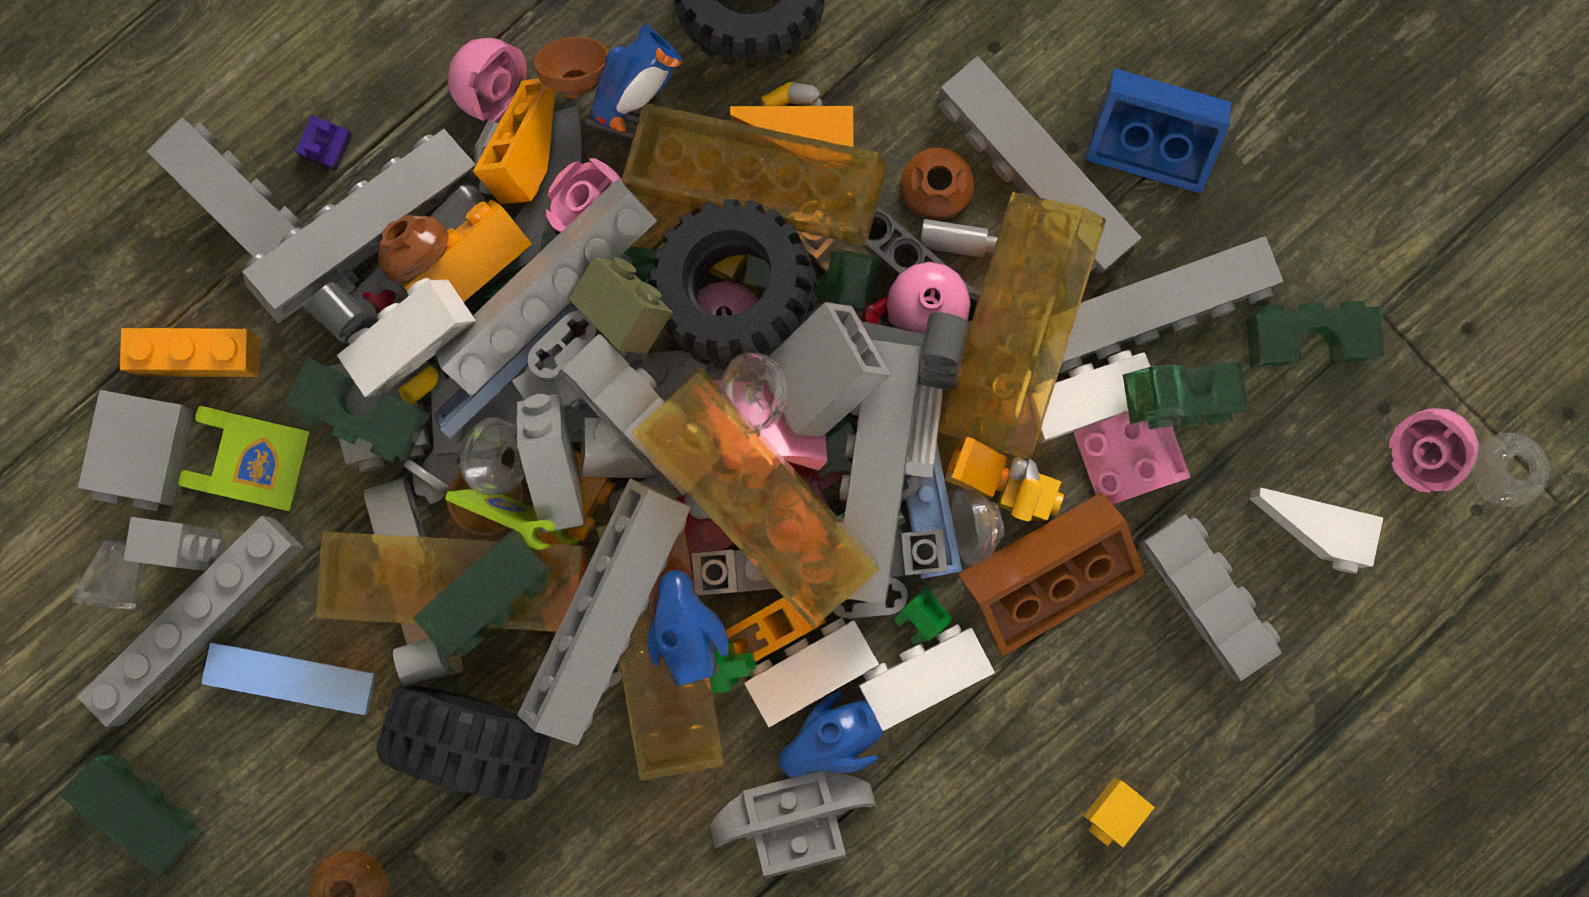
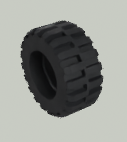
[674,0,825,67]
[648,199,817,370]
[376,685,552,801]

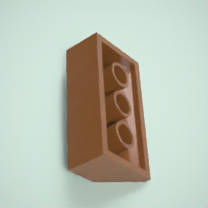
[958,492,1145,656]

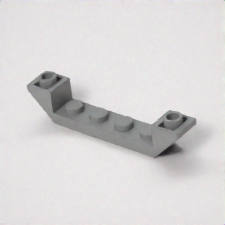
[692,529,947,596]

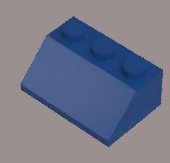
[1085,68,1231,194]

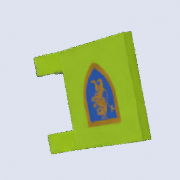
[178,406,311,512]
[445,488,585,550]

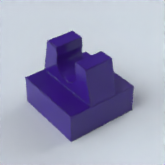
[295,115,352,171]

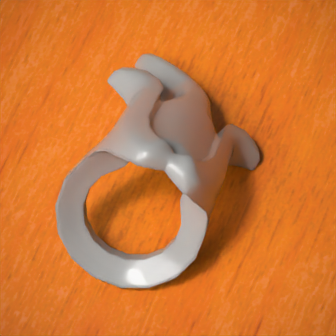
[403,450,480,504]

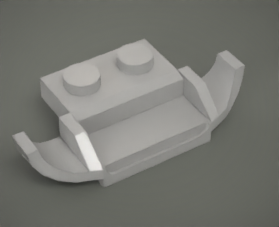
[710,771,876,879]

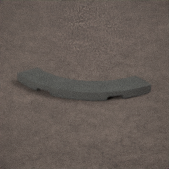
[465,106,583,302]

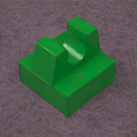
[894,587,953,646]
[710,641,756,694]

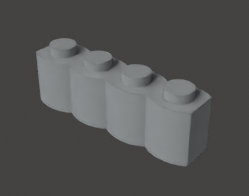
[558,334,719,497]
[1139,514,1282,682]

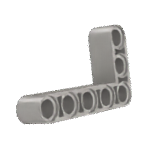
[364,477,463,687]

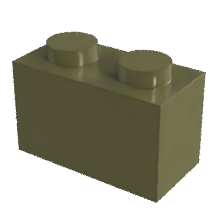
[569,257,673,354]

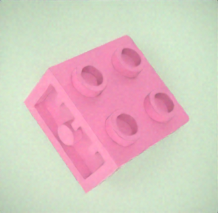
[1074,401,1191,505]

